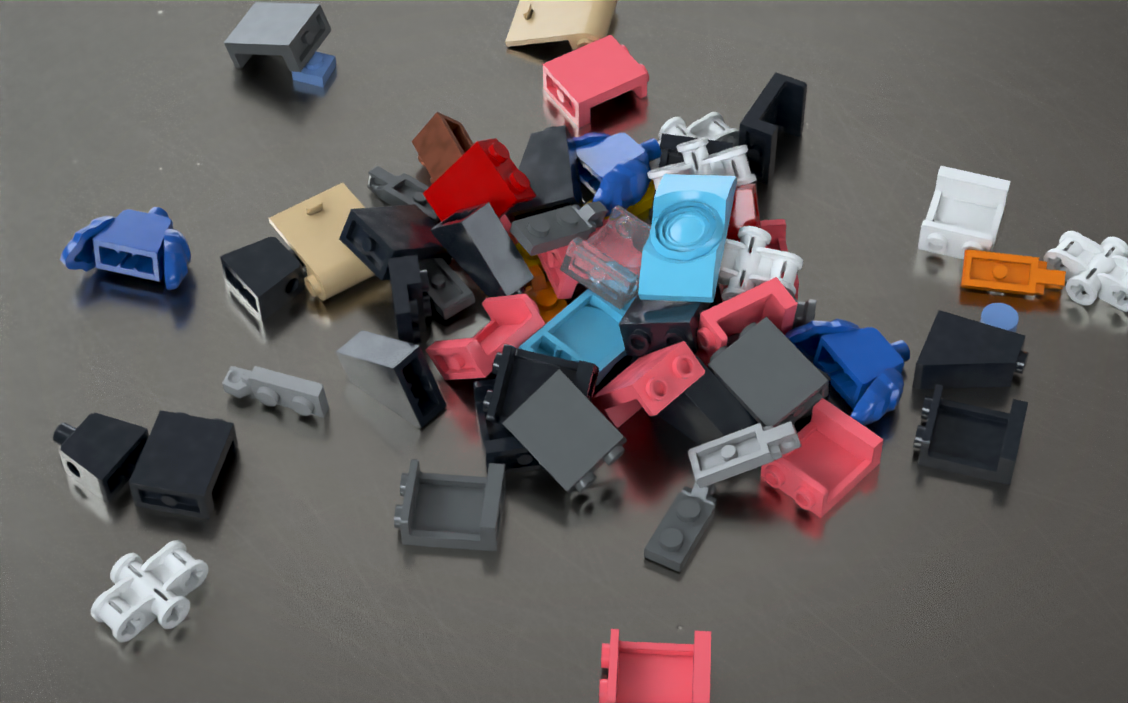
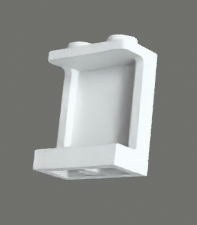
[918,166,1011,259]

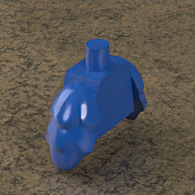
[573,132,661,217]
[60,207,191,290]
[785,318,910,426]

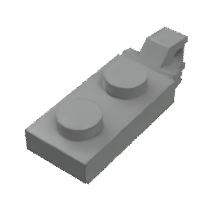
[222,366,329,418]
[688,421,801,488]

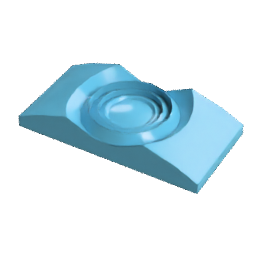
[638,174,737,303]
[519,280,638,386]

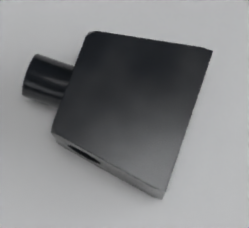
[220,237,305,321]
[53,412,149,504]

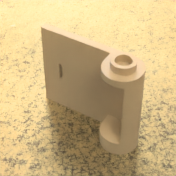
[505,0,618,51]
[269,183,375,301]

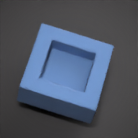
[292,52,336,87]

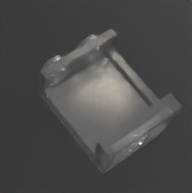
[560,205,651,310]

